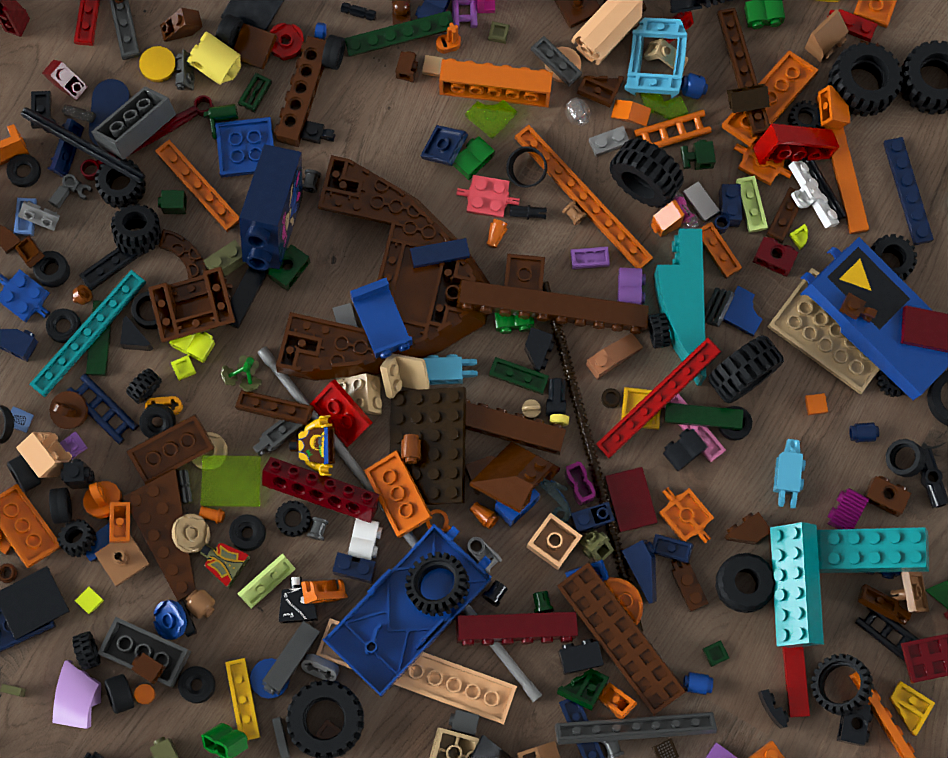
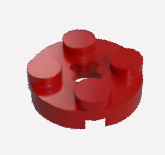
[270,23,304,61]

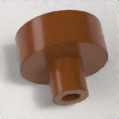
[72,285,93,305]

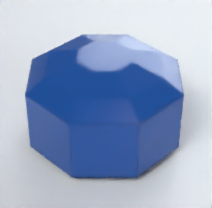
[314,23,327,40]

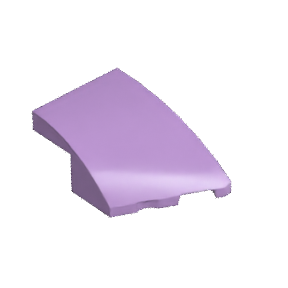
[53,660,101,729]

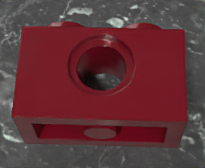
[752,237,799,277]

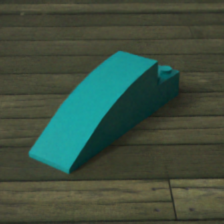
[653,228,706,386]

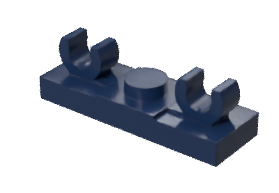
[47,119,84,177]

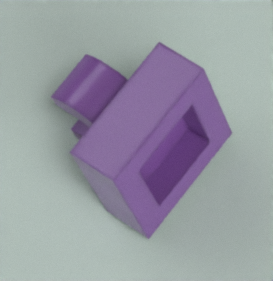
[60,431,88,459]

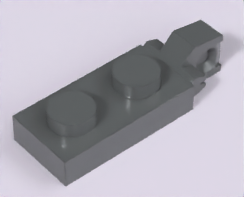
[253,420,304,457]

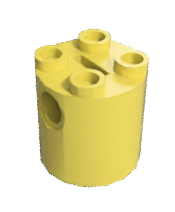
[187,31,241,85]

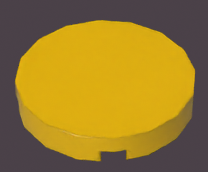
[139,46,176,82]

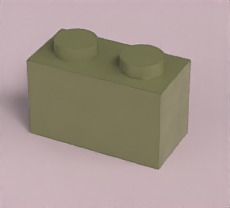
[203,240,246,277]

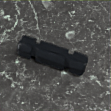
[341,2,376,21]

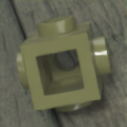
[579,529,614,561]

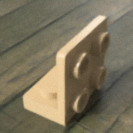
[380,353,430,398]

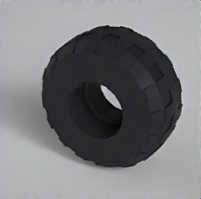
[715,553,775,613]

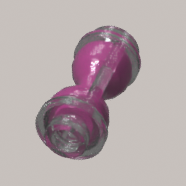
[670,191,701,229]

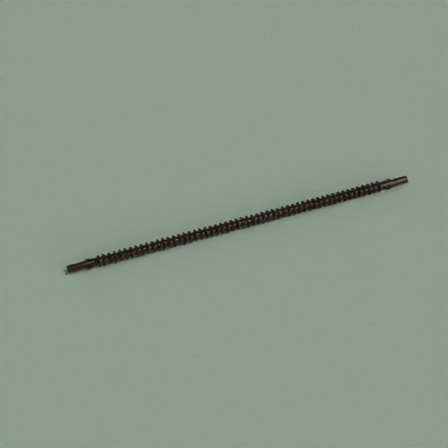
[543,281,643,632]

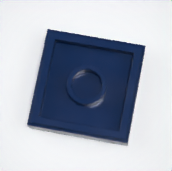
[420,125,468,166]

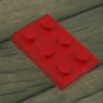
[310,379,373,447]

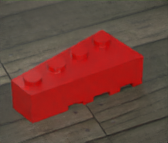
[753,123,839,165]

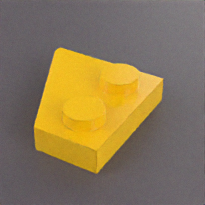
[889,681,935,736]

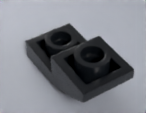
[758,689,789,729]

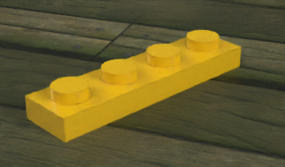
[225,658,261,740]

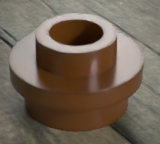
[0,563,18,583]

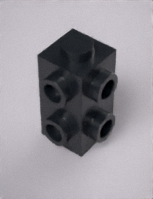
[61,459,95,489]

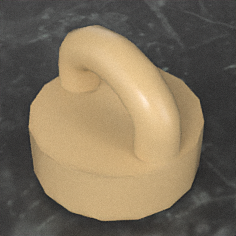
[522,399,541,419]

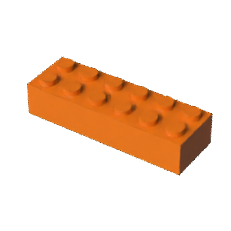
[439,58,553,108]

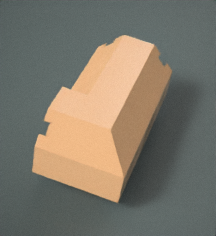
[571,0,643,65]

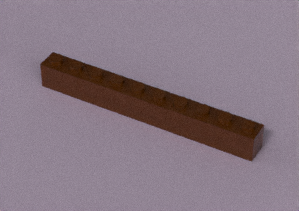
[457,280,649,334]

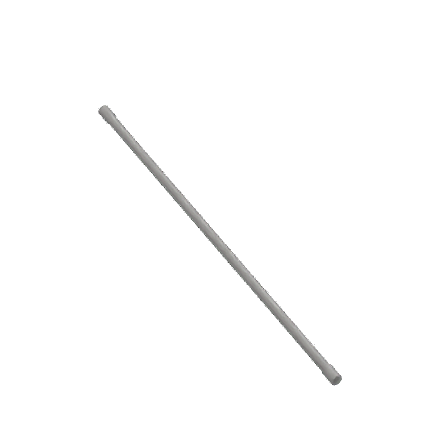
[257,346,542,702]

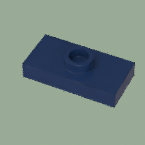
[652,534,694,564]

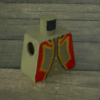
[200,543,251,589]

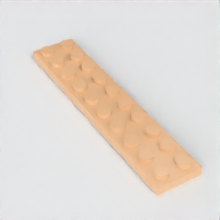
[316,618,517,725]

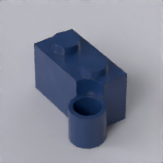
[713,184,742,234]

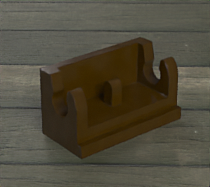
[727,84,770,113]

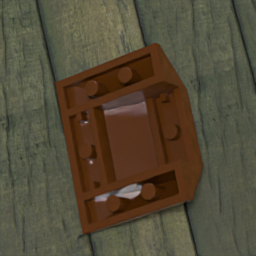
[148,267,236,343]
[469,442,560,513]

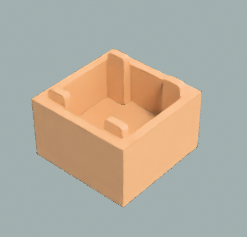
[16,432,72,478]

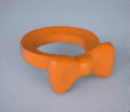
[426,509,451,532]

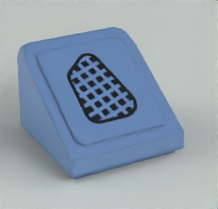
[11,406,34,433]

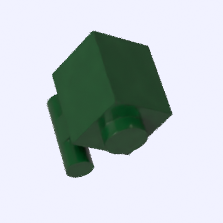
[680,140,716,170]

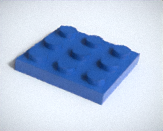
[215,117,274,178]

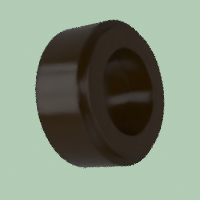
[601,388,621,408]

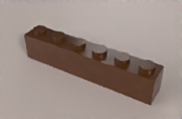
[466,399,566,455]

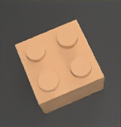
[526,513,582,570]

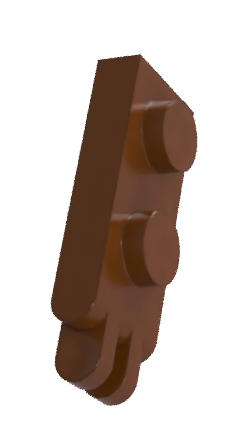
[671,560,709,612]

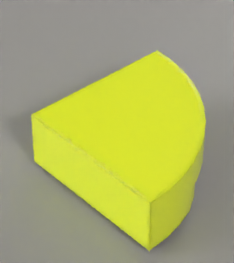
[789,224,808,250]

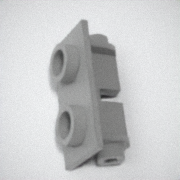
[18,201,60,231]

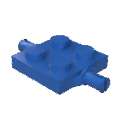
[0,269,50,322]

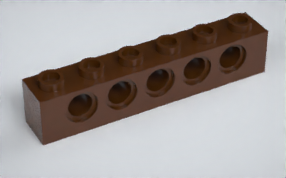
[274,36,326,147]

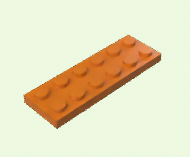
[721,50,819,147]

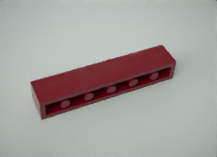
[455,612,578,646]

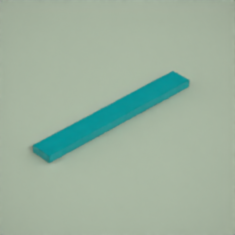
[29,270,147,397]

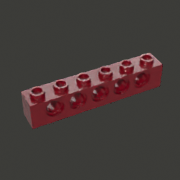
[262,457,380,523]

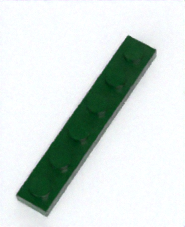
[345,11,454,57]

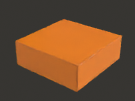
[805,393,828,415]

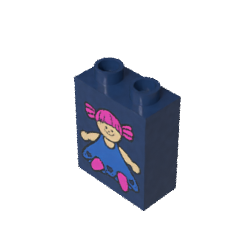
[239,144,303,270]

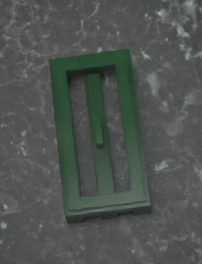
[238,72,272,113]

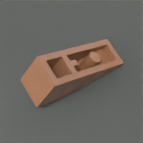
[586,333,643,380]

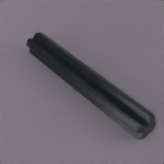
[802,158,846,220]

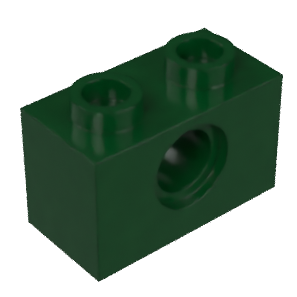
[268,244,311,291]

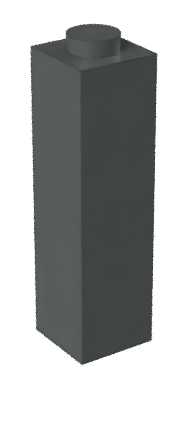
[262,621,320,695]

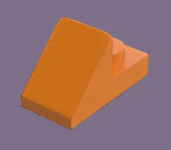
[109,502,130,543]
[598,682,637,719]

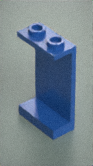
[350,278,412,359]

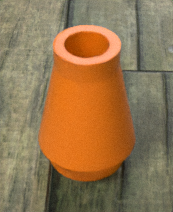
[486,219,508,248]
[470,502,499,529]

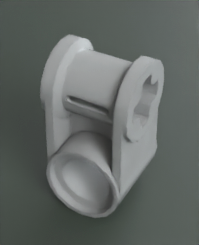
[467,537,503,574]

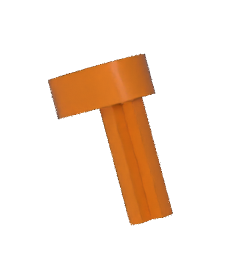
[436,23,461,54]

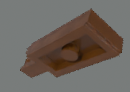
[857,584,912,625]

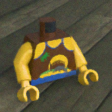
[289,415,335,476]

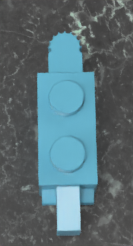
[423,354,478,385]
[773,439,806,509]

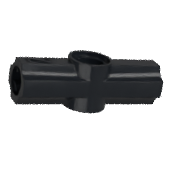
[914,448,948,509]

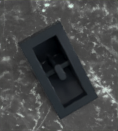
[120,316,154,351]

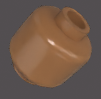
[185,589,215,619]

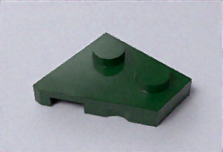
[557,668,609,711]

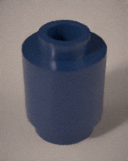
[849,422,879,443]

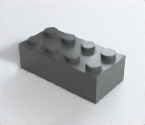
[91,87,176,160]
[98,617,191,688]

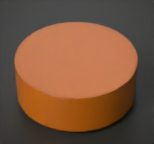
[134,684,156,705]

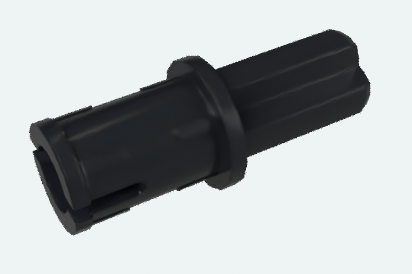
[509,205,547,220]

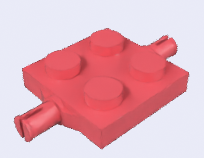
[456,175,520,218]

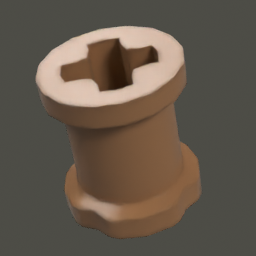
[562,201,587,225]

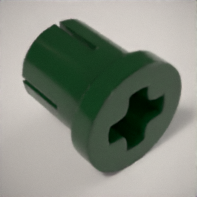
[533,591,554,613]

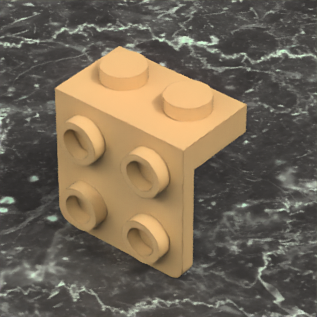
[336,373,382,416]

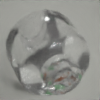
[565,98,592,127]

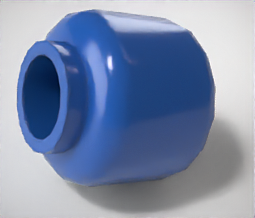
[680,73,708,99]

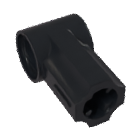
[546,378,566,416]

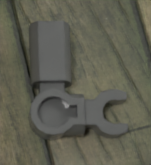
[48,174,92,209]

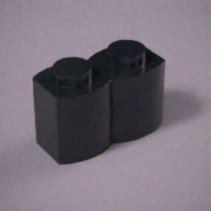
[663,428,709,471]

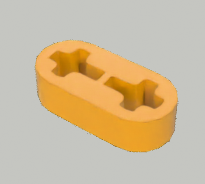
[145,396,183,415]

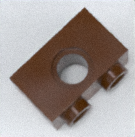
[864,476,912,517]

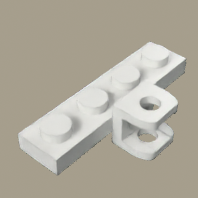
[788,161,840,228]

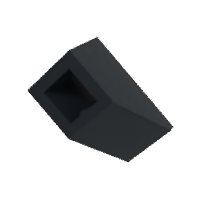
[524,327,555,372]

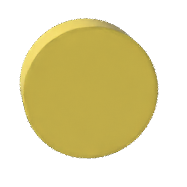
[550,414,569,426]

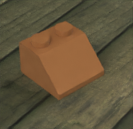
[805,9,849,63]

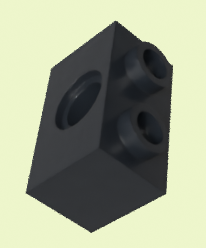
[837,700,873,746]

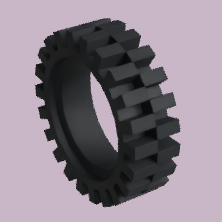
[405,552,470,616]

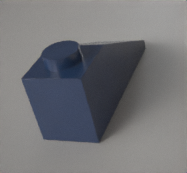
[0,329,38,362]
[622,540,657,604]

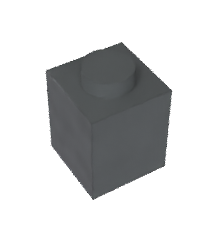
[448,710,480,736]

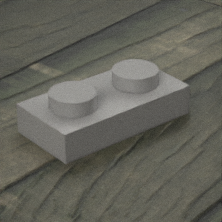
[589,126,629,157]

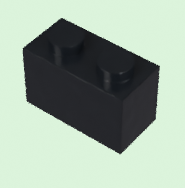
[558,639,604,675]

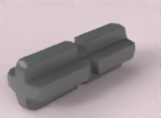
[177,470,193,503]

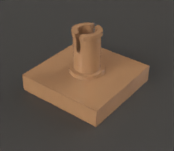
[94,534,150,587]
[890,572,930,613]

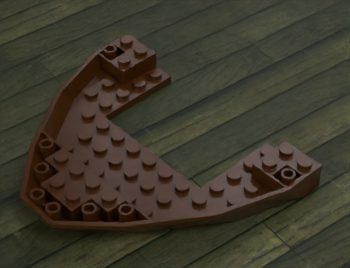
[276,155,490,381]

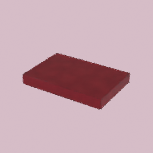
[901,305,948,353]
[604,467,658,533]

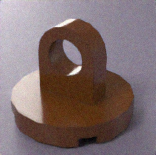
[49,391,89,430]

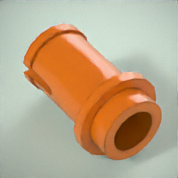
[199,506,225,524]

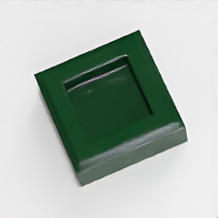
[702,640,729,667]

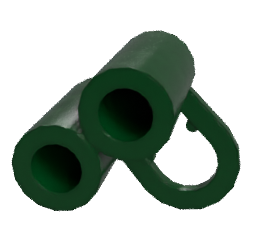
[203,104,238,140]

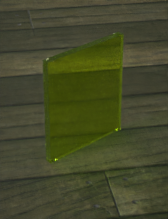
[200,455,262,507]

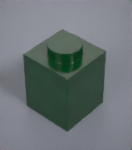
[158,190,187,214]

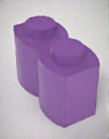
[617,268,646,305]

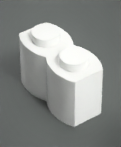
[348,518,383,561]

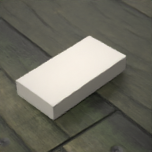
[682,182,720,222]

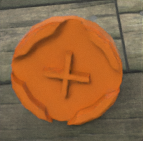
[83,481,122,519]

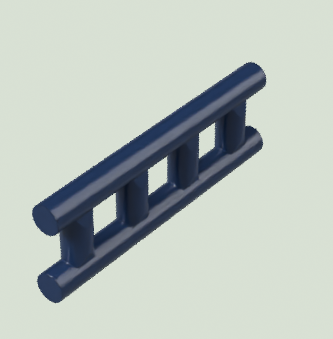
[67,374,139,445]

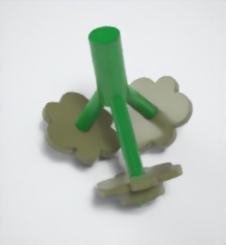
[221,355,262,392]

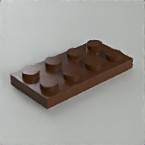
[126,414,215,485]

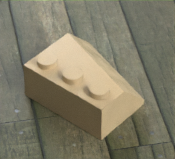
[429,728,479,758]

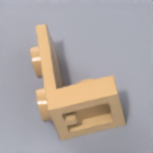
[643,38,688,70]

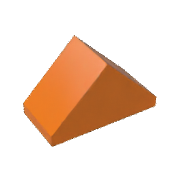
[611,100,651,127]

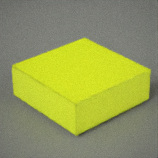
[171,355,196,381]
[75,586,104,615]

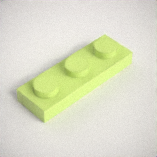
[736,176,768,233]
[237,554,296,609]

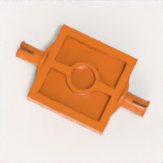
[733,138,792,186]
[659,487,714,543]

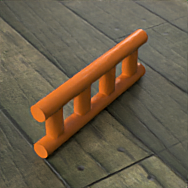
[634,110,712,148]

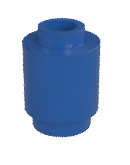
[683,672,713,695]

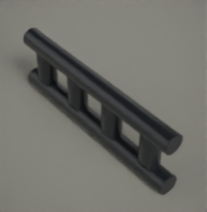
[855,607,919,662]

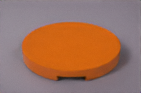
[604,577,643,625]

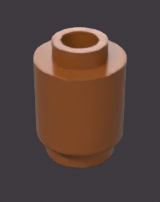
[401,434,421,464]

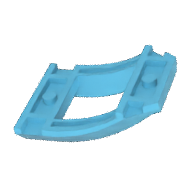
[625,17,687,98]

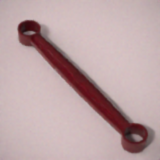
[80,95,214,181]

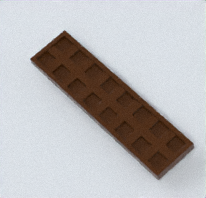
[557,562,686,715]

